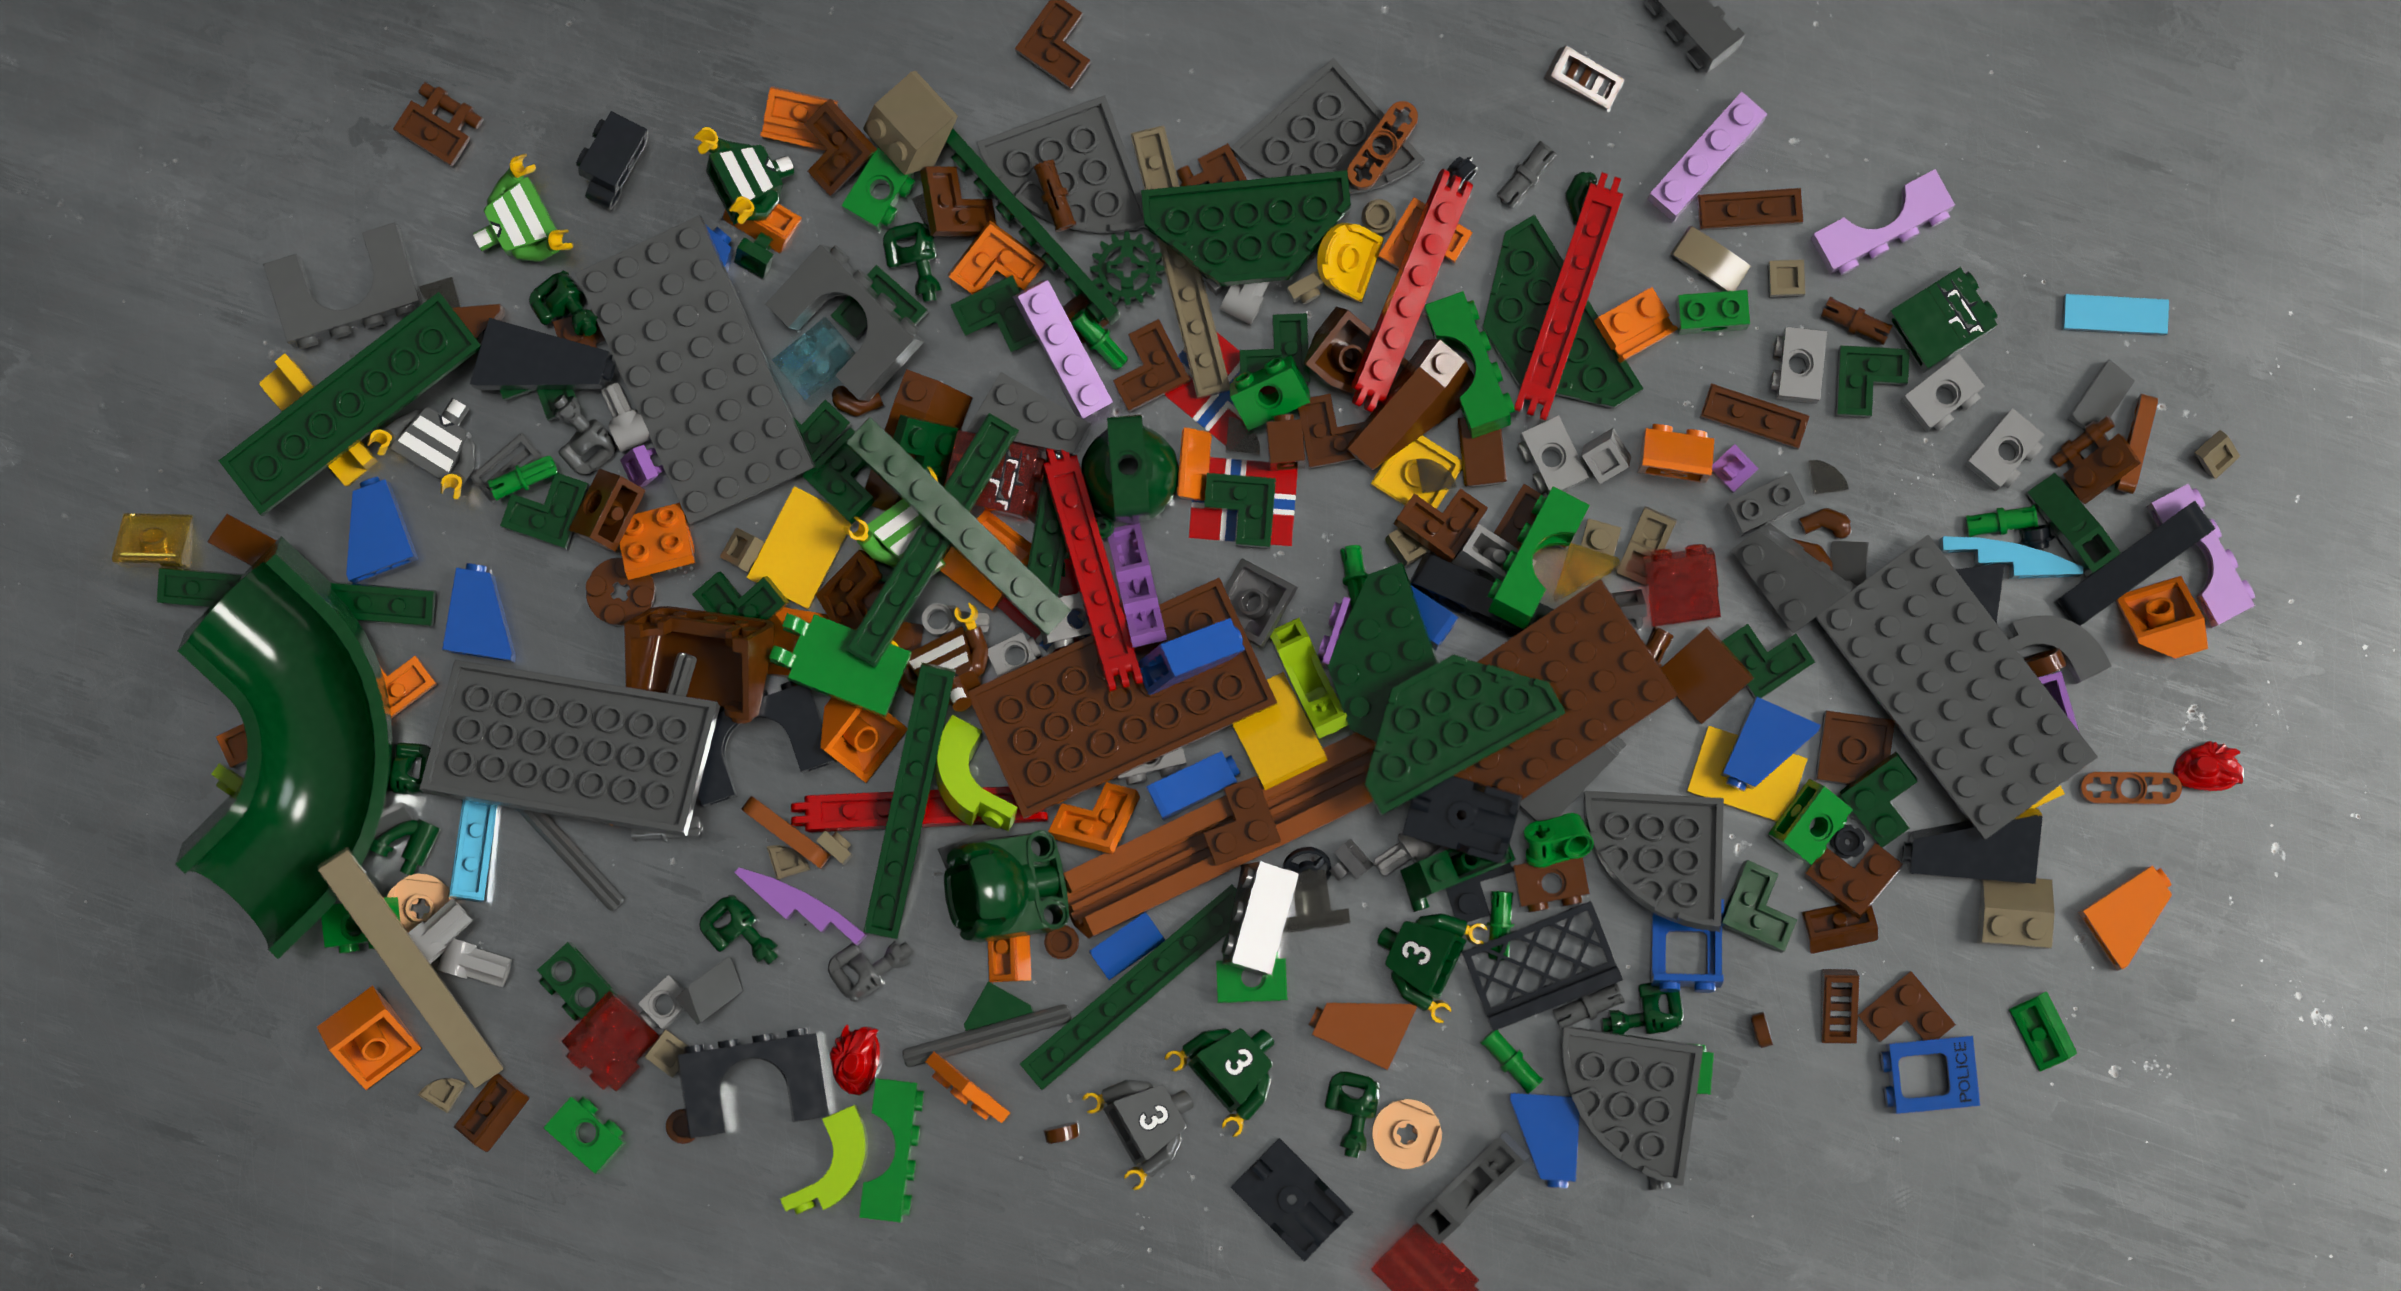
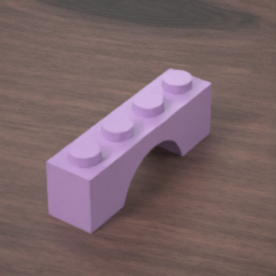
[1647,91,1767,222]
[1811,169,1955,275]
[1012,280,1113,419]
[2146,484,2255,628]

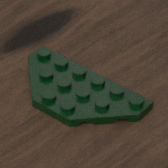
[1141,170,1351,286]
[1482,214,1644,409]
[1327,562,1439,742]
[1364,655,1566,816]

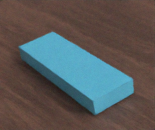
[2063,294,2169,335]
[448,800,497,902]

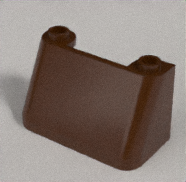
[624,606,775,723]

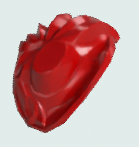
[2173,741,2244,791]
[829,1025,880,1095]

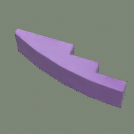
[1108,523,1167,647]
[734,868,868,946]

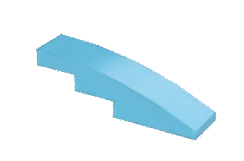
[1939,536,2084,579]

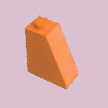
[2078,865,2172,970]

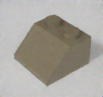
[863,71,958,175]
[1977,878,2055,949]

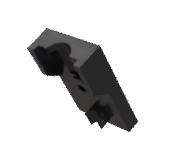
[1402,776,1523,864]
[1231,1138,1353,1262]

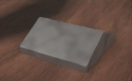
[1225,558,1298,648]

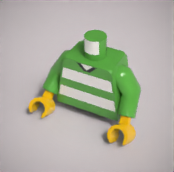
[473,154,573,262]
[844,467,946,575]

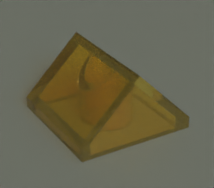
[112,513,193,569]
[1552,543,1621,602]

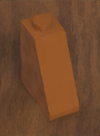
[1309,1003,1417,1070]

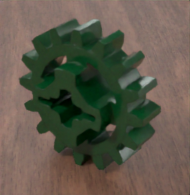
[1090,231,1165,308]

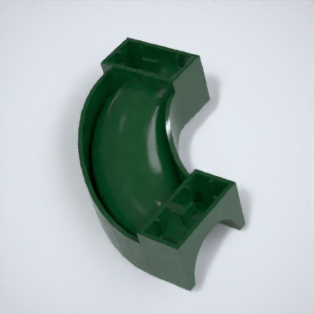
[175,536,393,959]

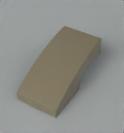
[1671,226,1751,291]
[1616,506,1677,586]

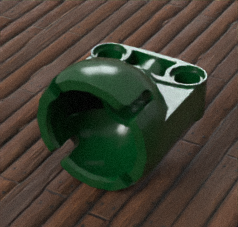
[1081,415,1179,524]
[944,830,1069,943]

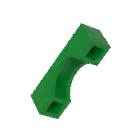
[1424,291,1515,439]
[1487,486,1590,630]
[859,1078,925,1222]

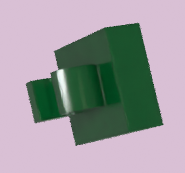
[734,232,774,279]

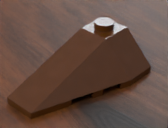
[1304,307,1409,403]
[1345,339,1475,470]
[865,369,973,512]

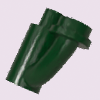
[369,819,440,875]

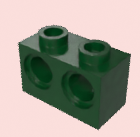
[537,942,618,1022]

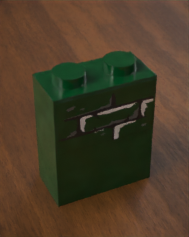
[1887,267,1998,373]

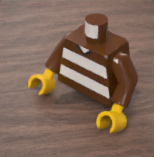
[891,603,988,712]

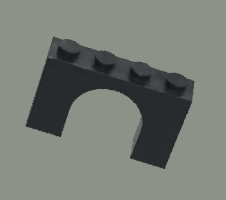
[698,681,836,807]
[676,1028,829,1139]

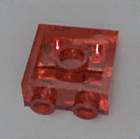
[1643,544,1721,627]
[562,990,660,1091]

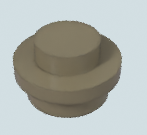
[1362,199,1396,234]

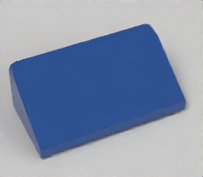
[1089,912,1165,980]

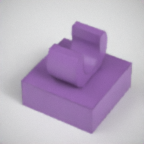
[1712,444,1758,494]
[620,445,664,488]

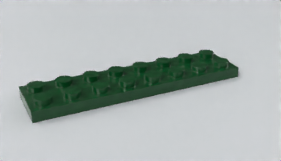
[218,292,481,516]

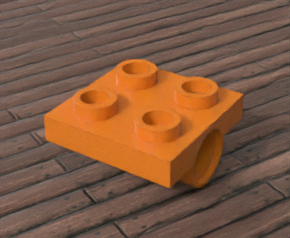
[620,503,695,580]

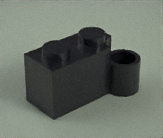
[576,111,648,210]

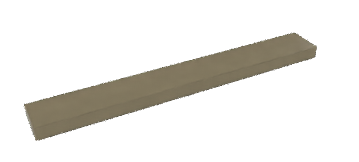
[1131,125,1230,399]
[317,847,504,1088]

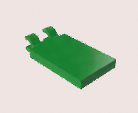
[769,613,912,718]

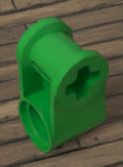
[1524,813,1594,868]

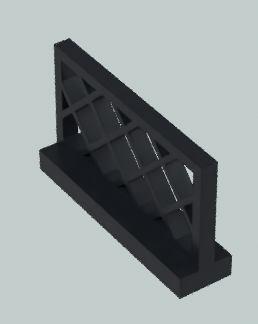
[1462,901,1623,1031]

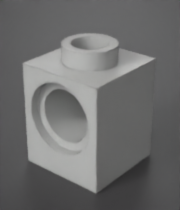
[1582,428,1631,484]
[988,632,1041,677]
[638,975,685,1029]

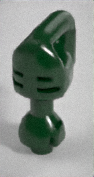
[883,222,942,303]
[529,270,598,336]
[388,743,431,795]
[699,895,778,965]
[1602,982,1684,1034]
[1325,1071,1380,1158]

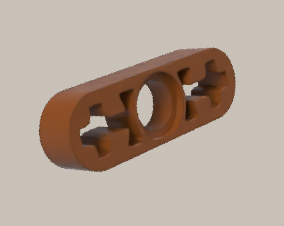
[1347,101,1418,190]
[2116,394,2158,494]
[2079,772,2182,805]
[741,796,831,869]

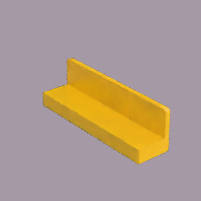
[260,353,378,486]

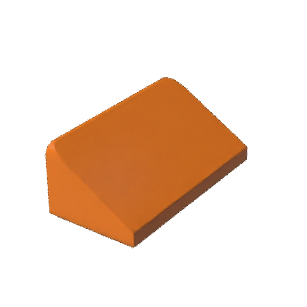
[723,203,802,253]
[1177,427,1212,501]
[988,935,1031,982]

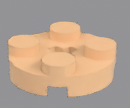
[387,874,455,933]
[1372,1099,1442,1169]

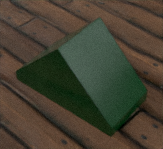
[964,981,1034,1031]

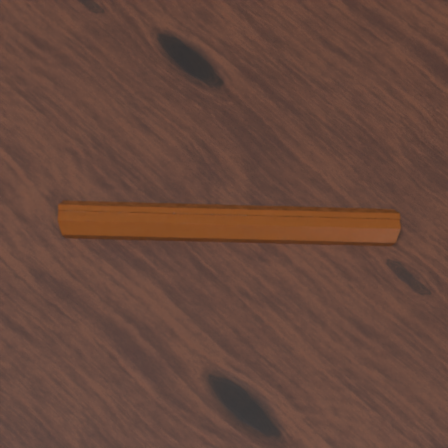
[1063,733,1375,939]

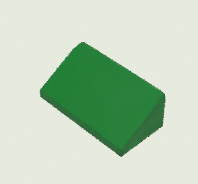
[2009,992,2077,1072]

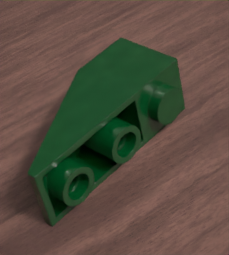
[2026,473,2121,577]
[1400,844,1516,902]

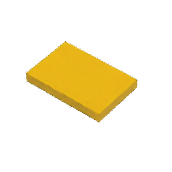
[746,486,853,610]
[1233,672,1328,790]
[1686,726,1808,822]

